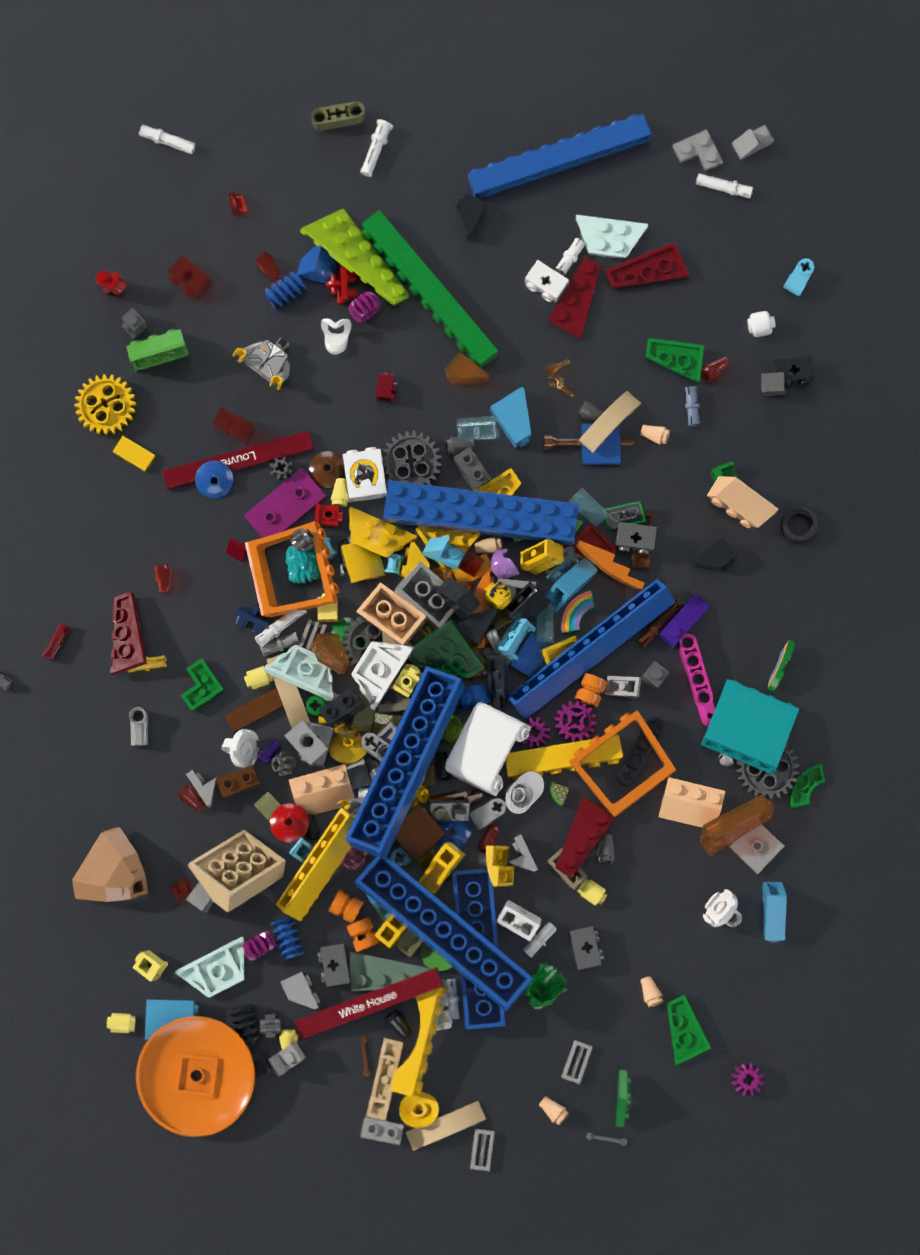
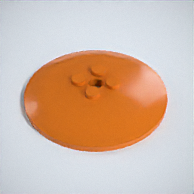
[136,1016,255,1137]

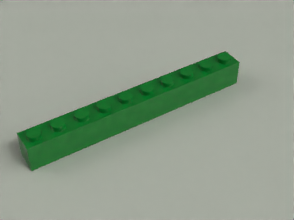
[361,210,498,369]

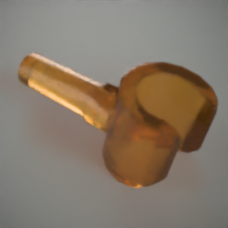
[544,359,570,378]
[549,377,575,398]

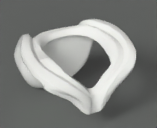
[321,318,351,355]

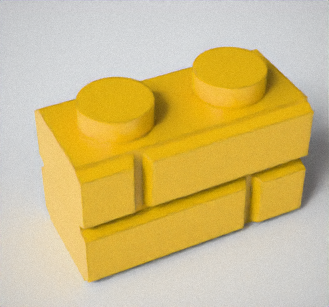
[520,539,564,575]

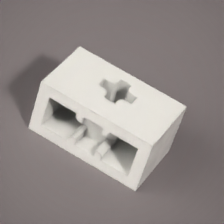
[525,260,569,303]
[496,900,541,941]

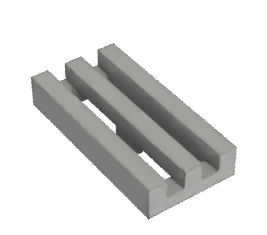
[299,619,327,654]
[561,1040,593,1084]
[470,1129,495,1171]

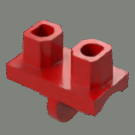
[326,266,357,304]
[95,270,127,296]

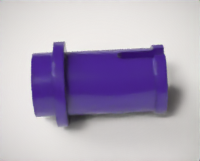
[257,740,282,764]

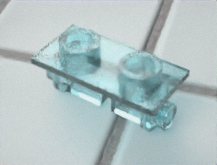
[569,488,609,527]
[545,545,583,582]
[536,603,555,644]

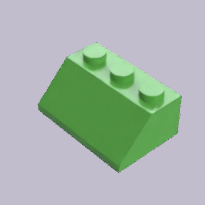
[126,329,189,372]

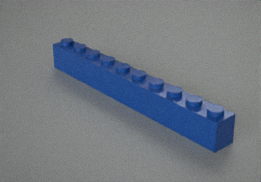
[468,114,651,199]
[508,579,675,720]

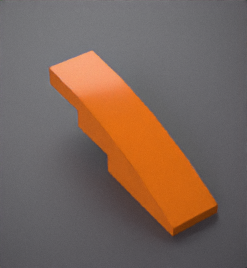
[574,541,645,590]

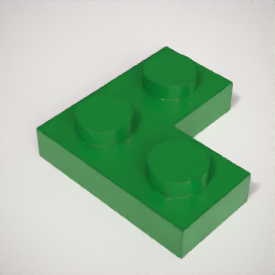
[181,658,224,712]
[616,1070,631,1127]

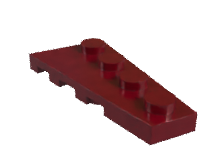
[605,242,689,289]
[548,257,601,340]
[110,591,147,676]
[555,797,615,879]

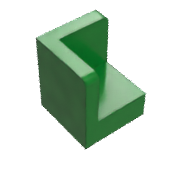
[711,461,738,482]

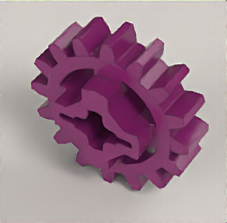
[554,700,596,742]

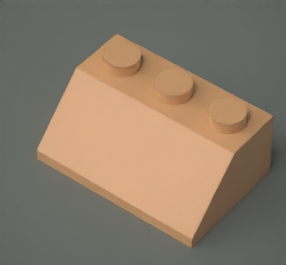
[707,476,778,528]
[357,582,426,645]
[289,764,355,815]
[658,777,725,831]

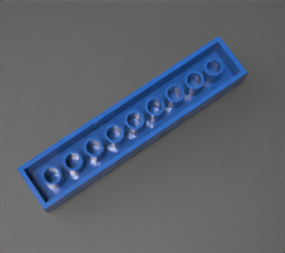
[383,480,579,546]
[345,666,465,860]
[355,857,533,1012]

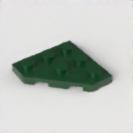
[408,620,486,678]

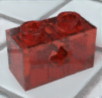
[167,255,212,300]
[212,407,256,446]

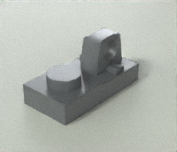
[429,800,469,821]

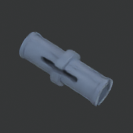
[685,387,700,426]

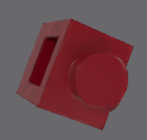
[375,372,397,403]

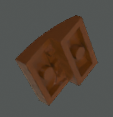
[395,805,445,861]

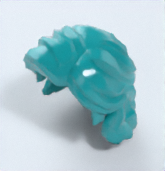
[285,545,320,584]

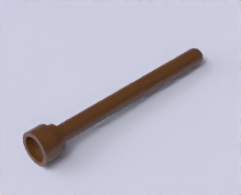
[544,435,635,450]

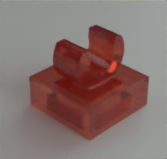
[169,877,193,904]

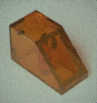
[445,352,489,385]
[311,633,349,675]

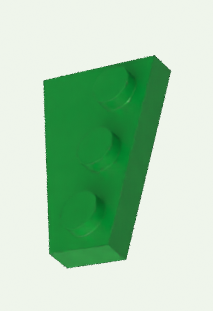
[645,338,704,383]
[667,994,711,1065]

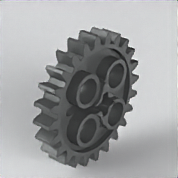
[382,431,442,485]
[341,616,383,666]
[736,744,799,800]

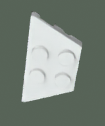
[351,641,414,710]

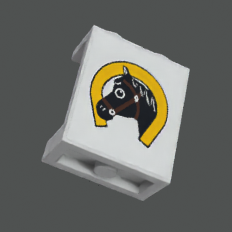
[343,447,387,502]

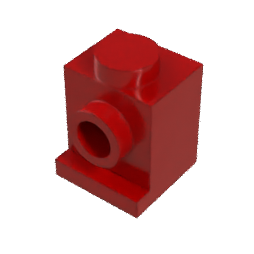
[315,504,343,528]

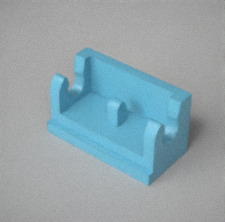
[496,618,536,661]

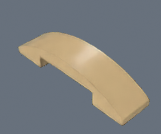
[579,391,641,453]
[267,654,310,729]
[366,1038,403,1121]
[406,1101,486,1151]

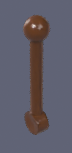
[359,1036,371,1078]

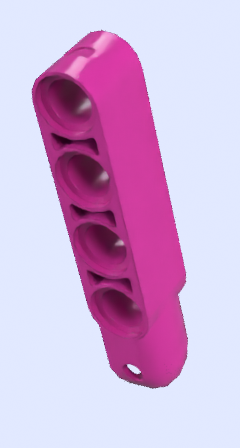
[678,634,715,727]

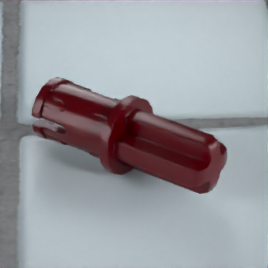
[43,623,71,660]

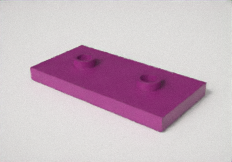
[244,468,326,538]

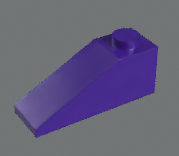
[659,594,710,649]

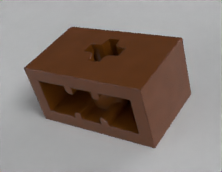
[216,765,261,799]

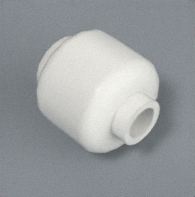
[747,311,776,337]

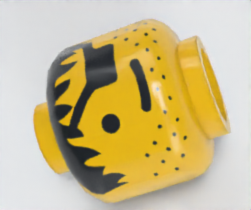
[484,581,512,610]

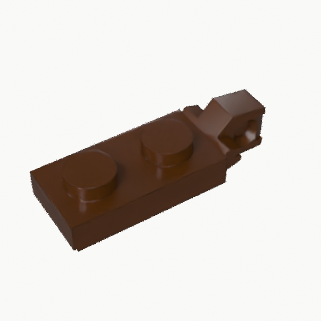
[428,788,483,809]

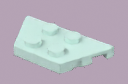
[576,215,648,260]
[263,644,333,701]
[175,936,244,998]

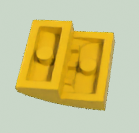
[340,543,386,583]
[486,846,515,886]

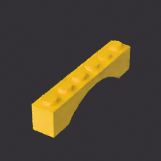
[374,842,465,948]
[390,979,447,1097]

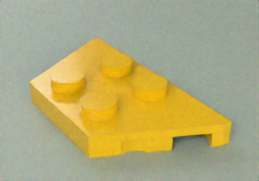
[348,506,417,557]

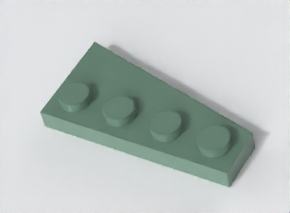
[350,952,429,991]

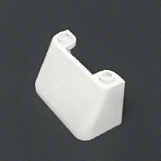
[445,702,531,796]

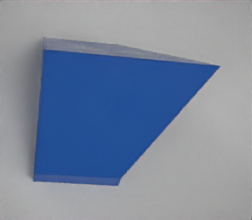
[297,245,337,284]

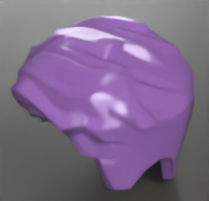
[491,549,520,579]

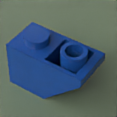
[453,684,492,715]

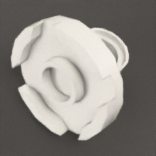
[221,729,260,768]
[703,889,742,927]

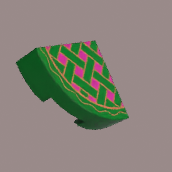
[550,782,569,807]

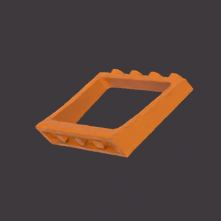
[245,521,339,618]
[569,710,676,817]

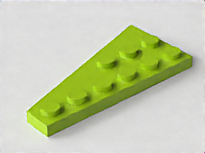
[300,209,409,306]

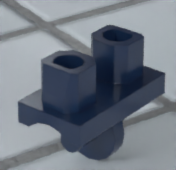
[235,603,273,635]

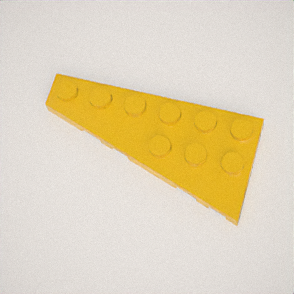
[415,468,521,577]

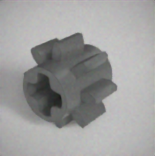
[270,457,293,481]
[291,528,315,552]
[272,751,296,776]
[260,1014,281,1038]

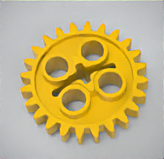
[74,374,137,436]

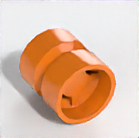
[575,673,608,708]
[329,889,365,924]
[347,917,380,952]

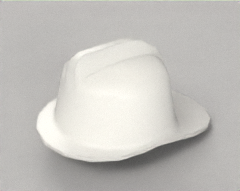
[505,771,544,814]

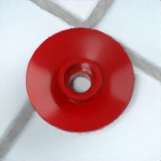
[270,804,309,843]

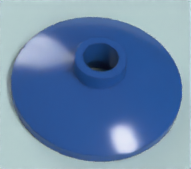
[195,461,233,499]
[436,821,471,850]

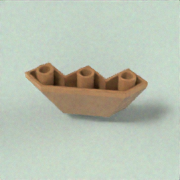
[72,827,148,902]

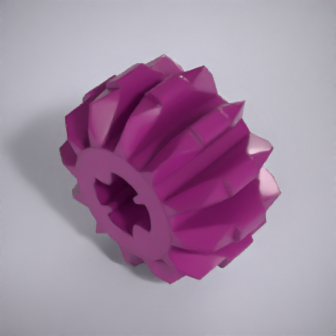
[348,292,381,322]
[522,717,550,749]
[242,931,276,960]
[731,1063,764,1096]

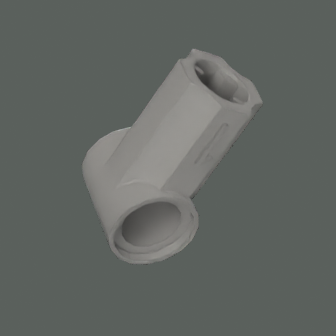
[129,707,149,746]

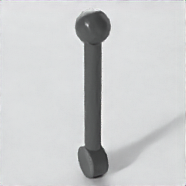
[586,1132,627,1146]

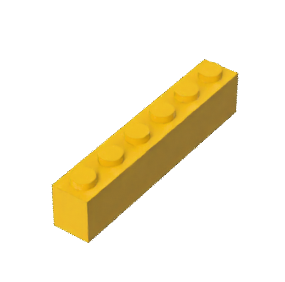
[505,735,623,781]
[276,808,356,921]

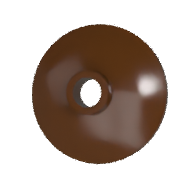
[309,451,346,489]

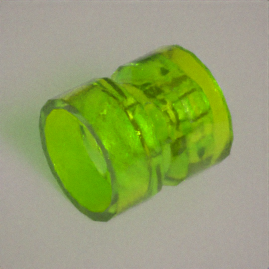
[442,716,465,747]

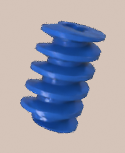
[265,272,307,310]
[271,917,304,960]

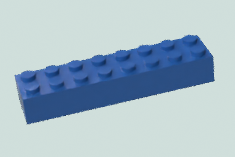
[452,868,505,1030]

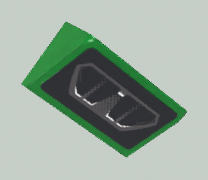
[604,501,646,530]

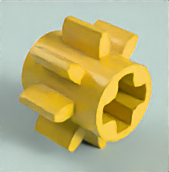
[411,784,429,806]

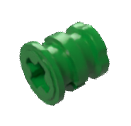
[306,696,325,717]

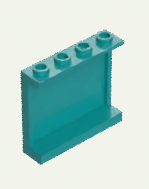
[701,679,799,775]

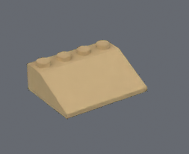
[188,830,286,912]

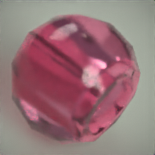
[341,847,365,871]

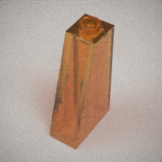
[699,794,773,857]

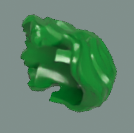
[523,963,567,1009]

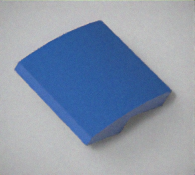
[581,424,621,465]
[510,633,550,679]

